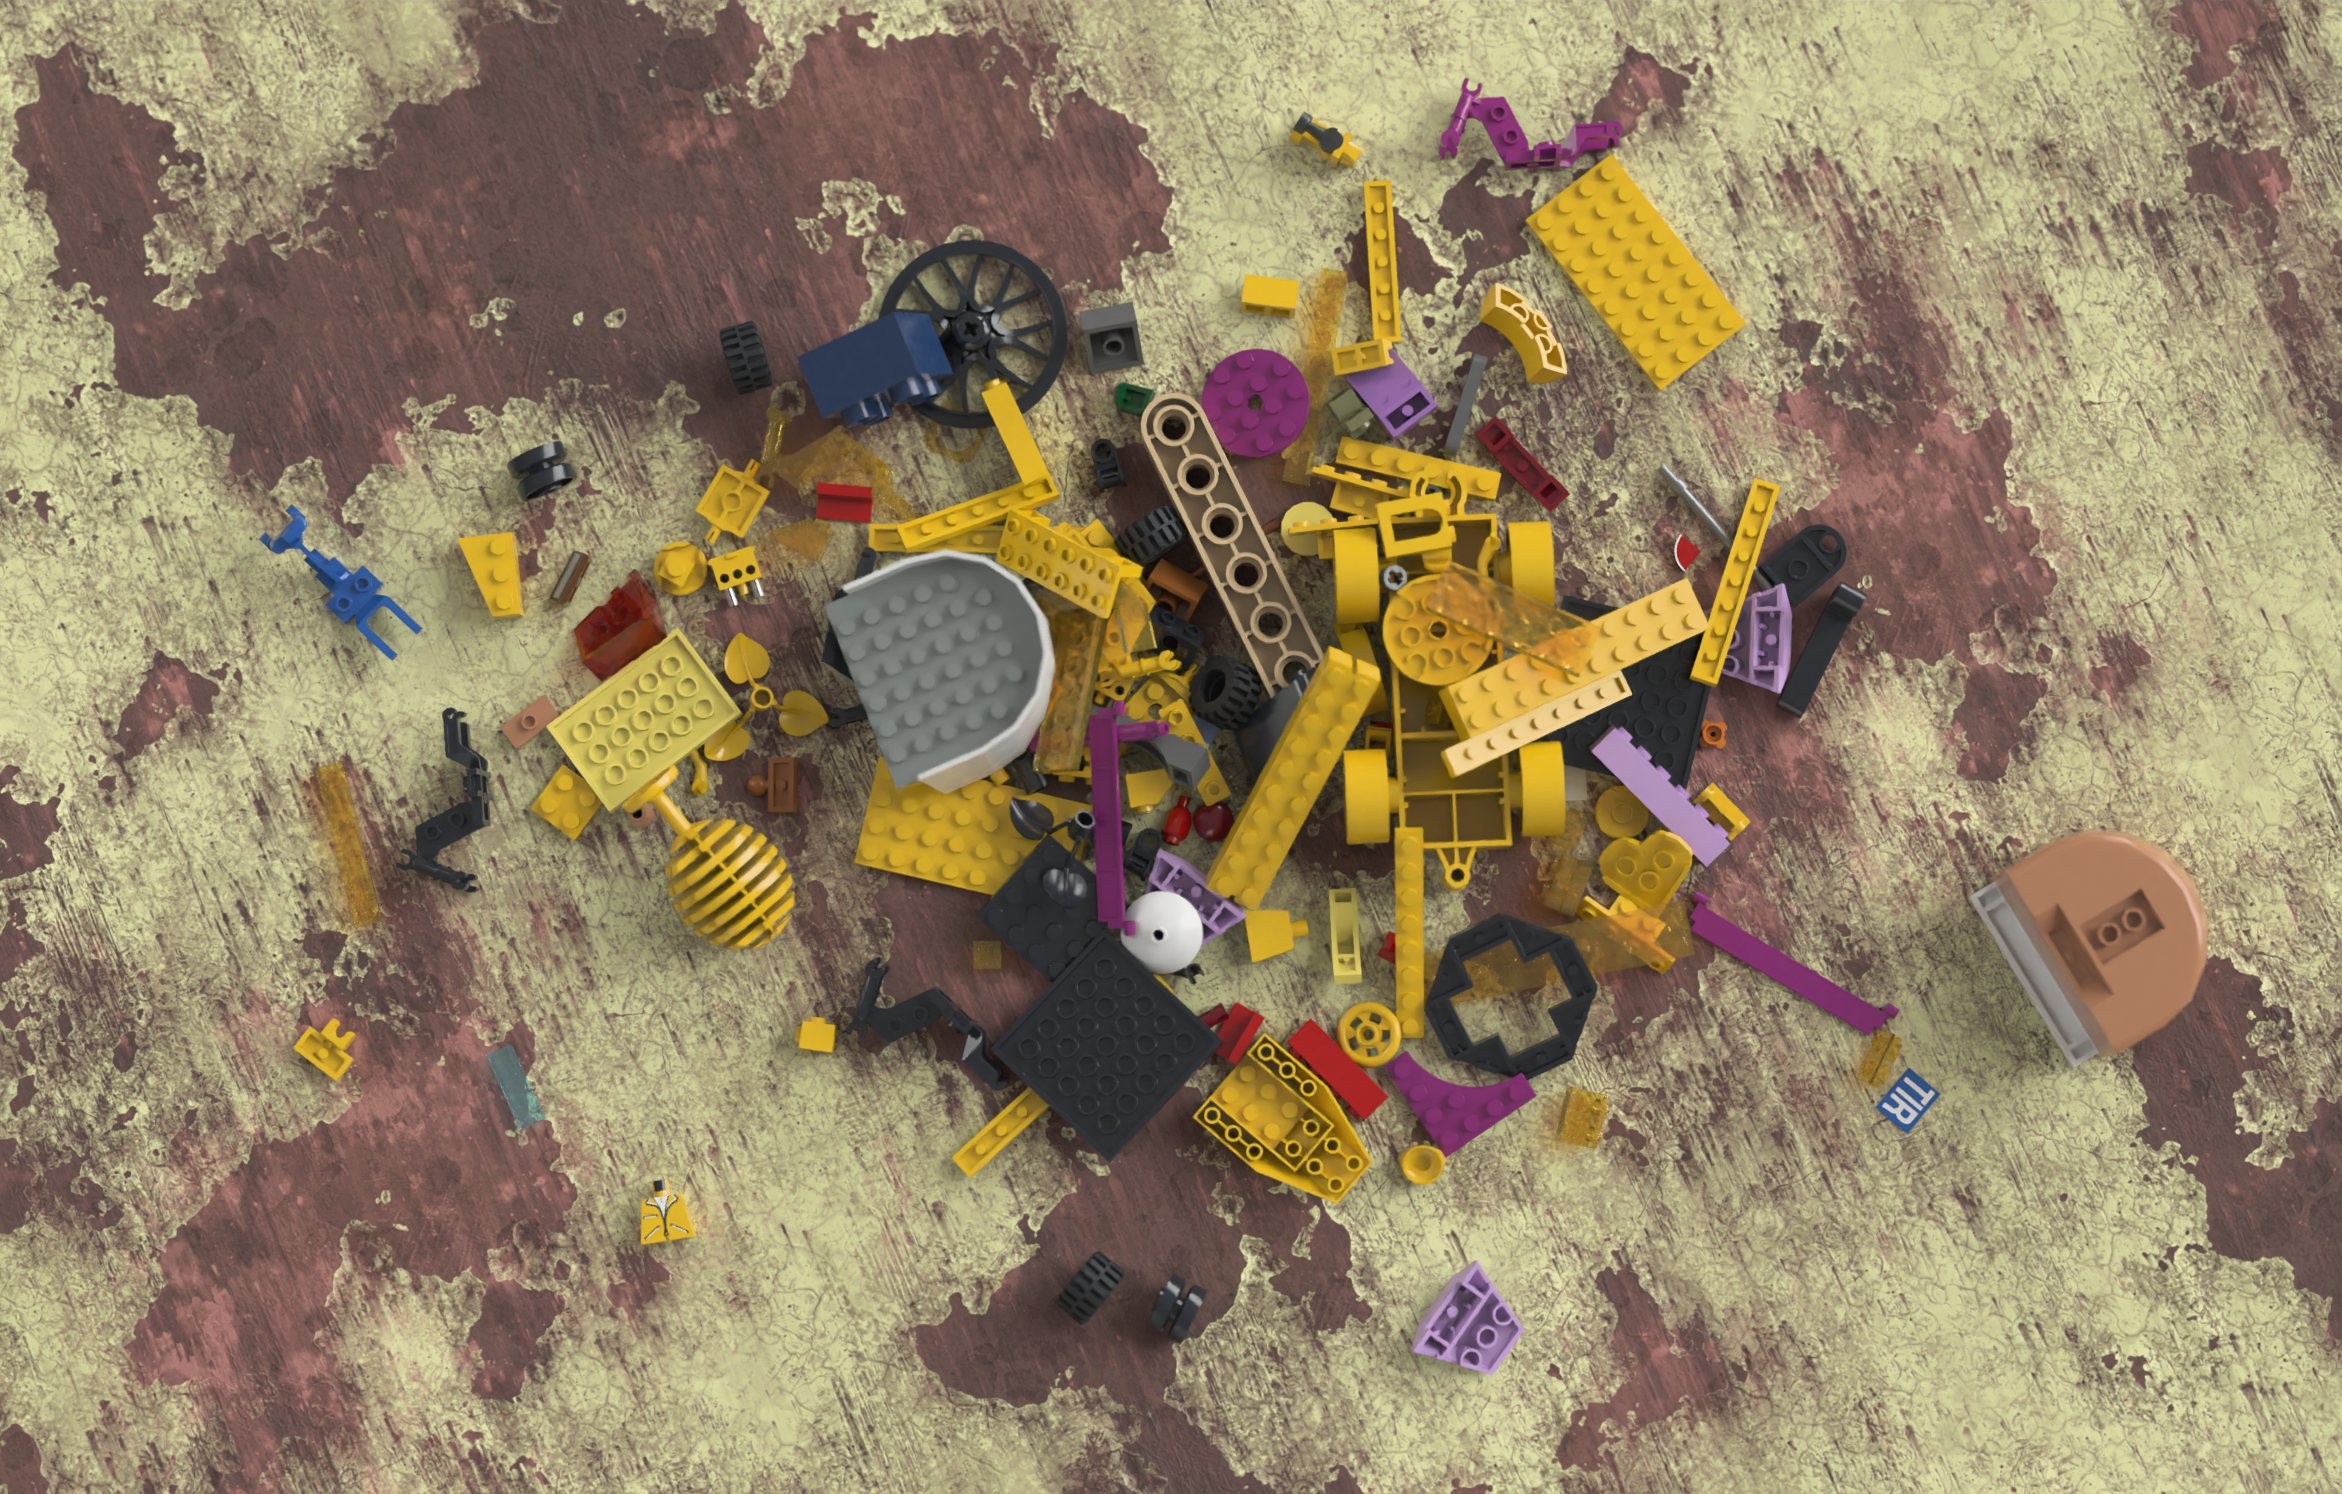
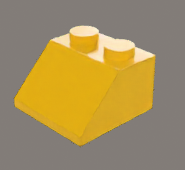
[1125,769,1176,815]

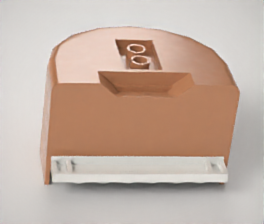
[1969,830,2208,1068]

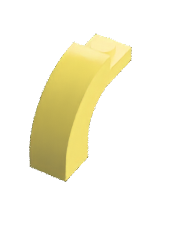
[1329,888,1362,984]

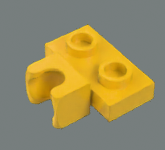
[293,1018,356,1082]

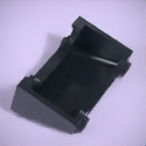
[1232,667,1316,785]

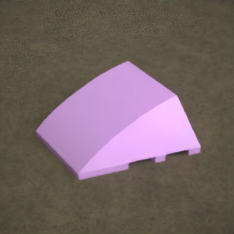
[1703,583,1792,693]
[1145,849,1247,947]
[1411,1260,1524,1375]

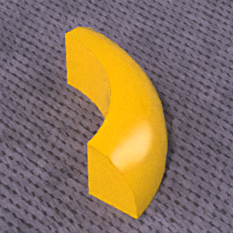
[1479,283,1567,383]

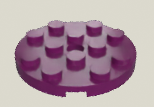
[1201,349,1311,458]

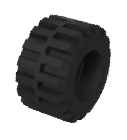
[719,320,773,395]
[1114,505,1189,568]
[1188,654,1262,730]
[1055,1250,1125,1325]

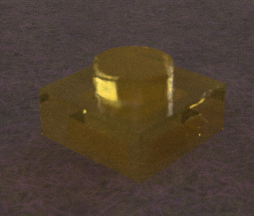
[973,941,1001,969]

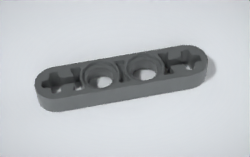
[1442,353,1488,458]

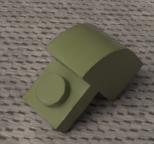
[1325,387,1375,440]

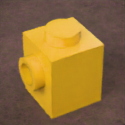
[795,1016,837,1053]

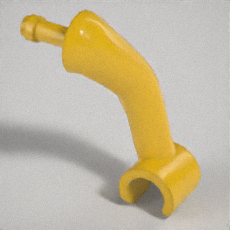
[1476,532,1501,598]
[689,750,708,795]

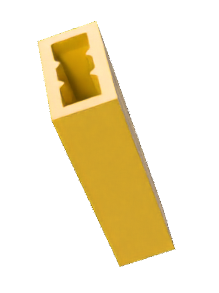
[980,378,1049,485]

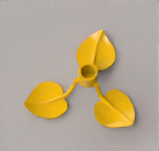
[704,633,828,761]

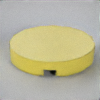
[1281,502,1333,557]

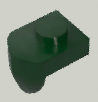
[1113,382,1156,417]

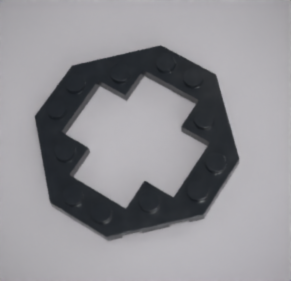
[1424,913,1598,1080]

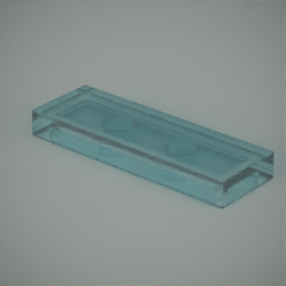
[486,1044,546,1130]

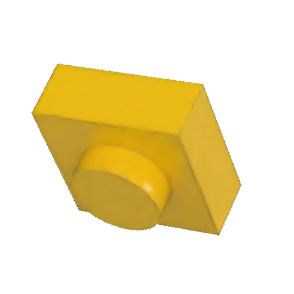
[658,551,696,588]

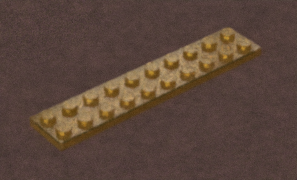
[1424,900,1695,1006]

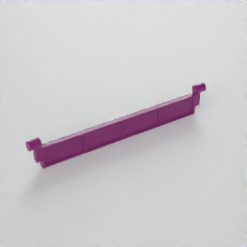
[1089,701,1136,936]
[1689,890,1900,1036]

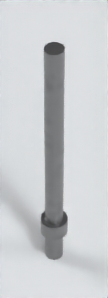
[1657,463,1774,591]

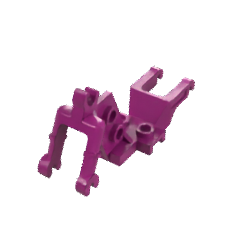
[1439,78,1622,173]

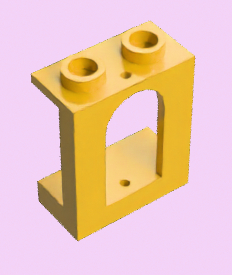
[1375,492,1456,563]

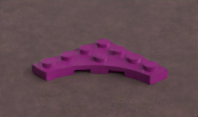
[1384,1050,1537,1157]

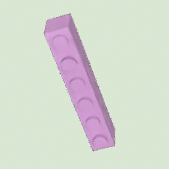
[1589,725,1730,867]

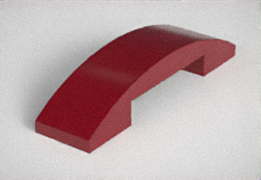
[1475,416,1570,513]

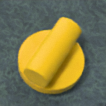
[1422,549,1452,573]

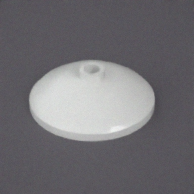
[1121,891,1203,974]

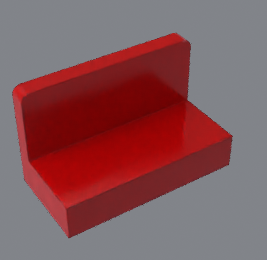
[816,483,874,523]
[1215,1002,1265,1066]

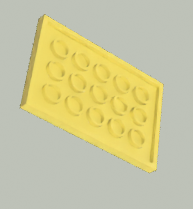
[546,628,743,813]

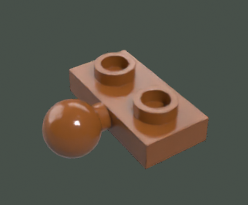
[747,757,798,813]

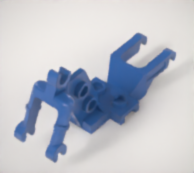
[259,504,423,661]

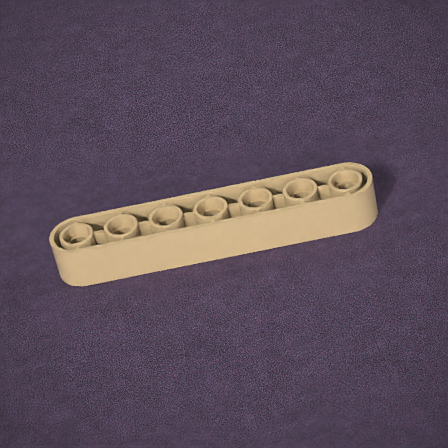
[1141,393,1324,700]

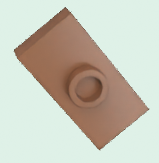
[500,695,560,750]

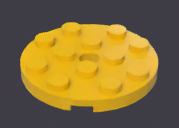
[1383,574,1494,686]

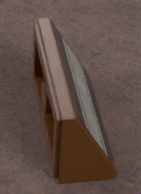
[550,550,592,607]

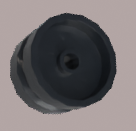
[506,441,577,501]
[1146,1273,1208,1345]

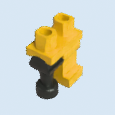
[1289,111,1362,170]

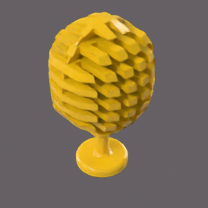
[622,764,795,951]

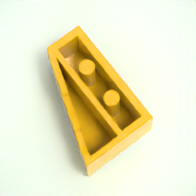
[457,532,524,620]

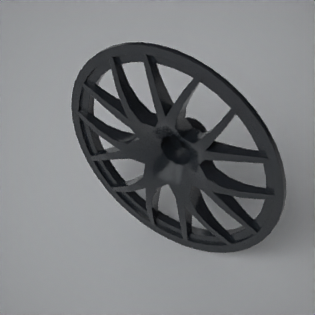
[878,240,1067,429]

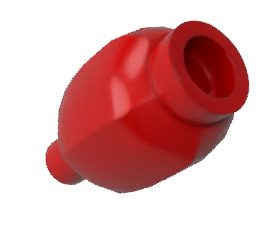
[1161,795,1192,846]

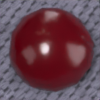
[1192,801,1235,842]

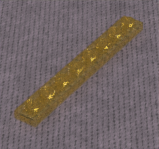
[1282,268,1349,487]

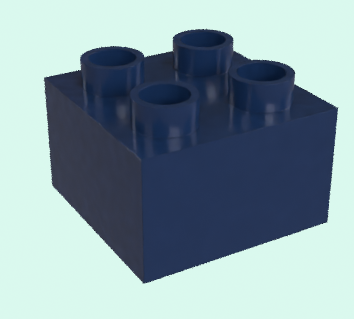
[797,312,953,428]

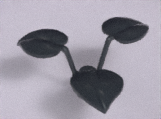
[1009,797,1133,909]

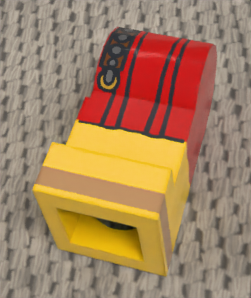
[1365,720,1392,758]

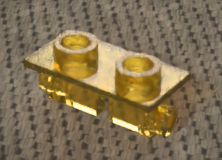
[1857,1029,1903,1089]

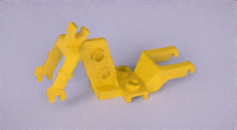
[1057,522,1182,687]

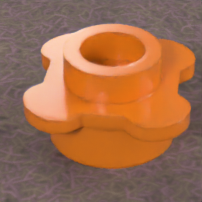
[1699,720,1727,749]

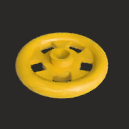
[1337,1002,1401,1068]

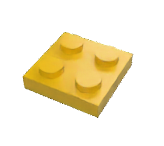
[530,764,603,841]

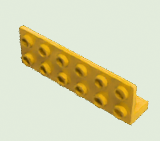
[996,509,1143,618]

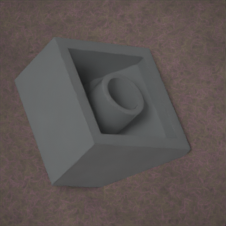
[1079,302,1144,374]

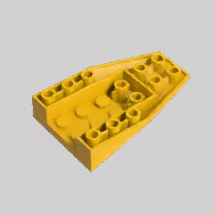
[1193,1033,1373,1204]

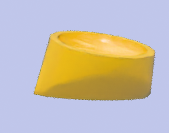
[1397,1145,1447,1185]

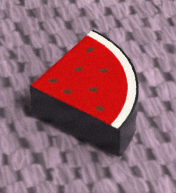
[1673,534,1701,573]

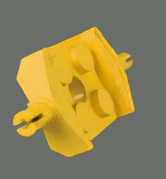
[1117,663,1199,759]

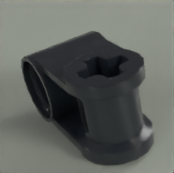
[1091,438,1127,494]
[1123,828,1163,882]

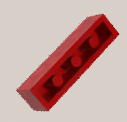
[1287,1018,1388,1121]

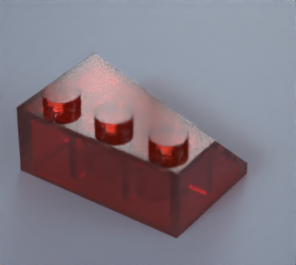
[574,569,668,682]

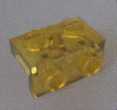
[1555,1086,1609,1149]

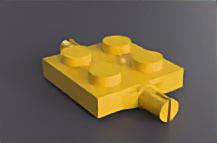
[695,459,770,544]

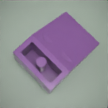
[1344,349,1438,442]

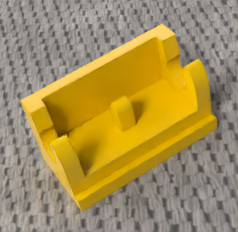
[1240,274,1299,318]
[1331,338,1394,376]

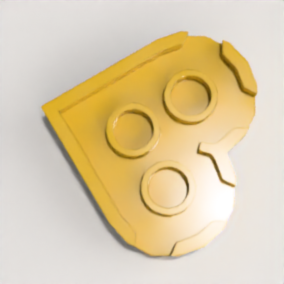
[1599,830,1693,918]

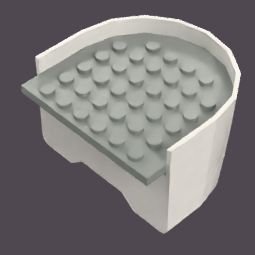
[824,550,1055,794]

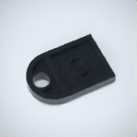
[1759,524,1847,609]

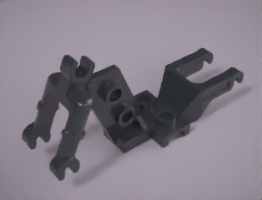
[821,547,877,730]
[396,707,492,893]
[846,957,1010,1091]

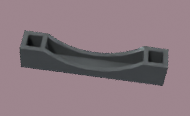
[1049,694,1211,789]

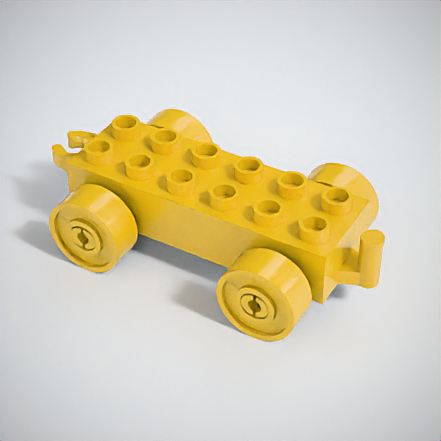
[1333,469,1565,893]

